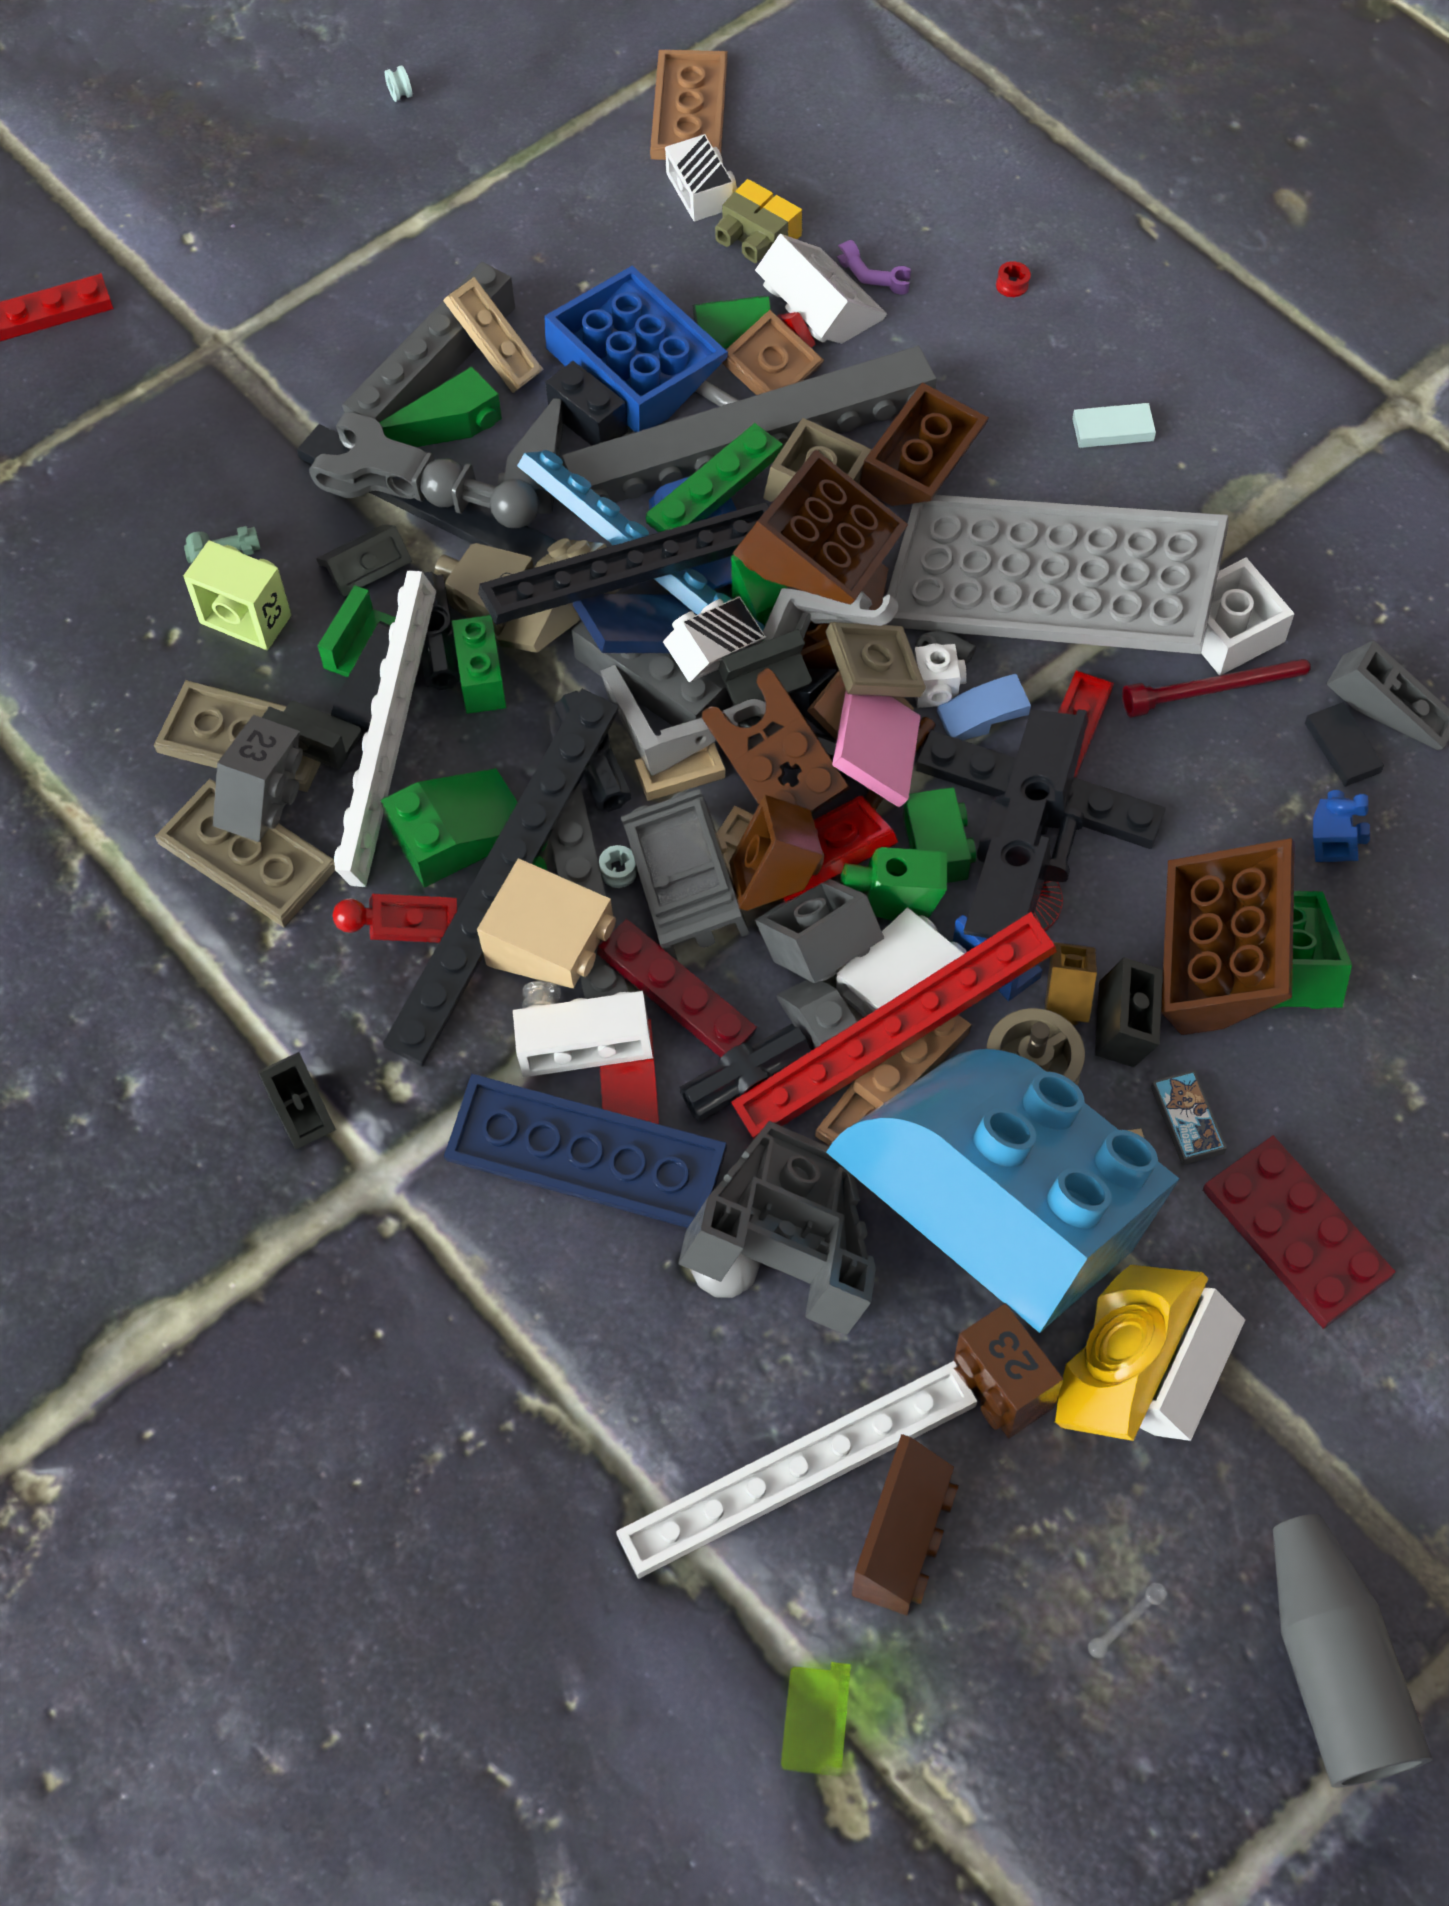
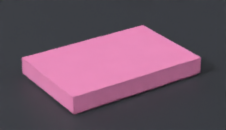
[832,691,920,807]

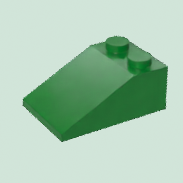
[380,768,518,888]
[1271,891,1352,1009]

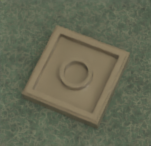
[825,622,926,698]

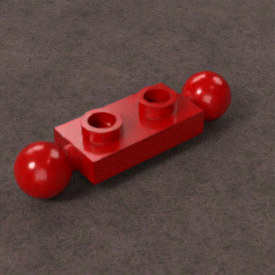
[332,894,457,943]

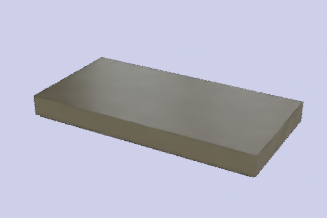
[154,680,321,792]
[155,779,336,928]

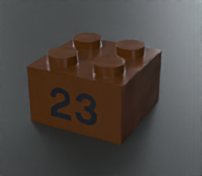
[954,1303,1064,1439]

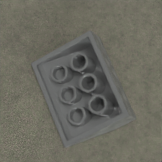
[572,579,733,726]

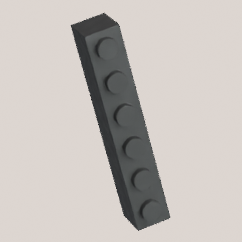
[342,262,515,422]

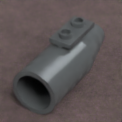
[1273,1514,1433,1788]

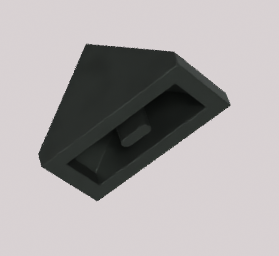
[258,1052,336,1150]

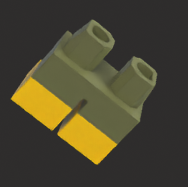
[715,179,802,264]

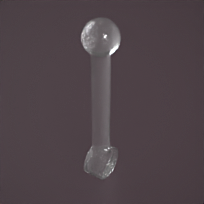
[1088,1583,1167,1658]

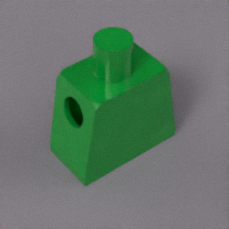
[841,847,947,921]

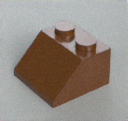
[729,794,824,911]

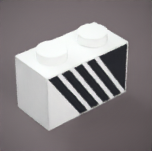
[665,134,737,222]
[663,596,766,683]

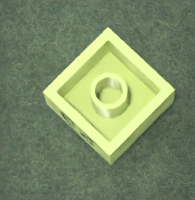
[183,540,292,651]

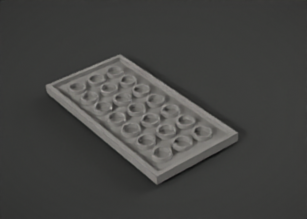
[885,495,1229,654]

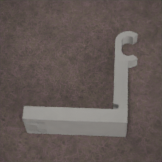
[760,588,898,704]
[600,665,766,776]

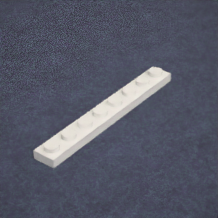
[334,571,436,887]
[616,1361,977,1579]

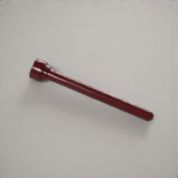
[1122,659,1311,718]

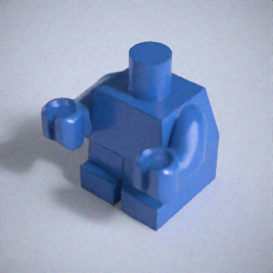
[1313,790,1370,862]

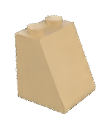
[477,858,616,989]

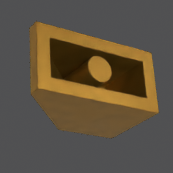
[1045,942,1097,1025]

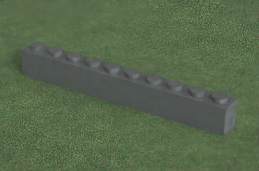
[562,345,937,503]

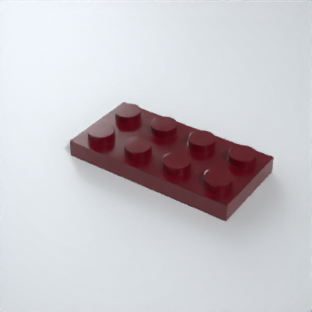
[1202,1135,1396,1329]

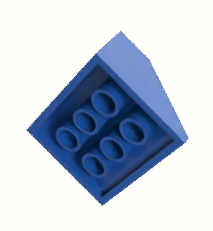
[544,265,728,432]

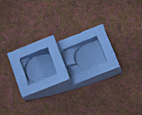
[937,674,1031,740]

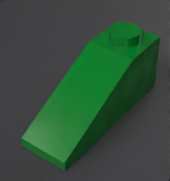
[379,367,502,447]

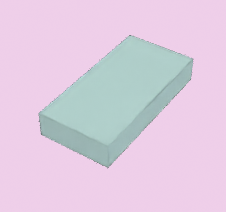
[1072,403,1156,448]

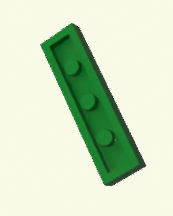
[646,423,783,533]

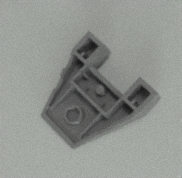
[679,1121,876,1335]

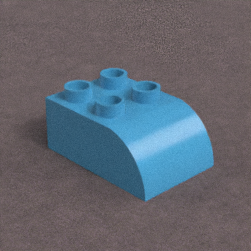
[826,1049,1180,1333]

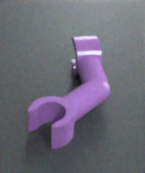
[837,240,911,295]

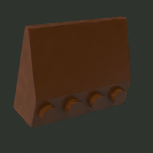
[733,449,908,605]
[1161,838,1295,1035]

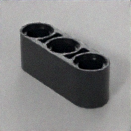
[331,621,391,733]

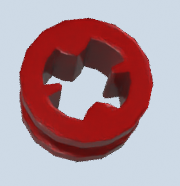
[996,261,1031,297]

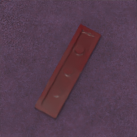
[597,918,757,1058]

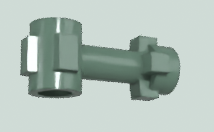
[184,526,261,564]

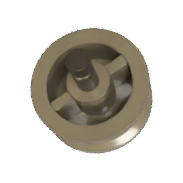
[986,1008,1085,1086]

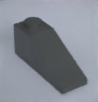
[497,398,564,514]
[1326,640,1449,751]

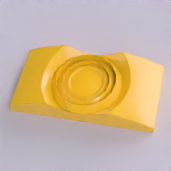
[1055,1265,1208,1441]

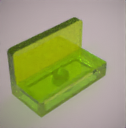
[781,1662,851,1776]

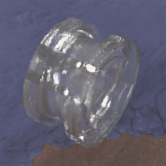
[522,981,561,1009]

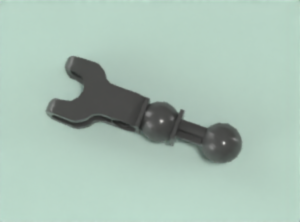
[309,412,540,528]

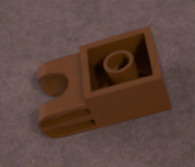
[702,668,851,814]

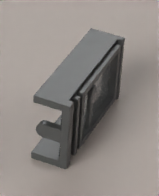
[621,788,750,960]

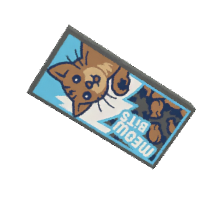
[1151,1070,1227,1166]

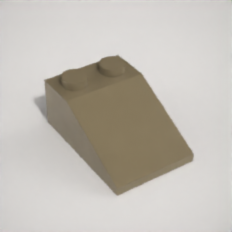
[497,538,622,653]

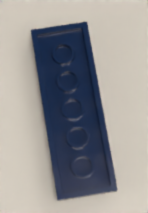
[444,1073,727,1228]

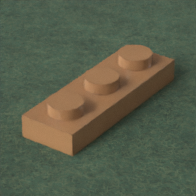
[853,1015,972,1108]

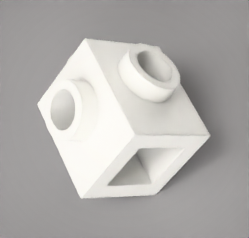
[914,643,966,708]

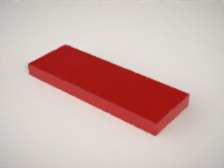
[600,1019,659,1124]

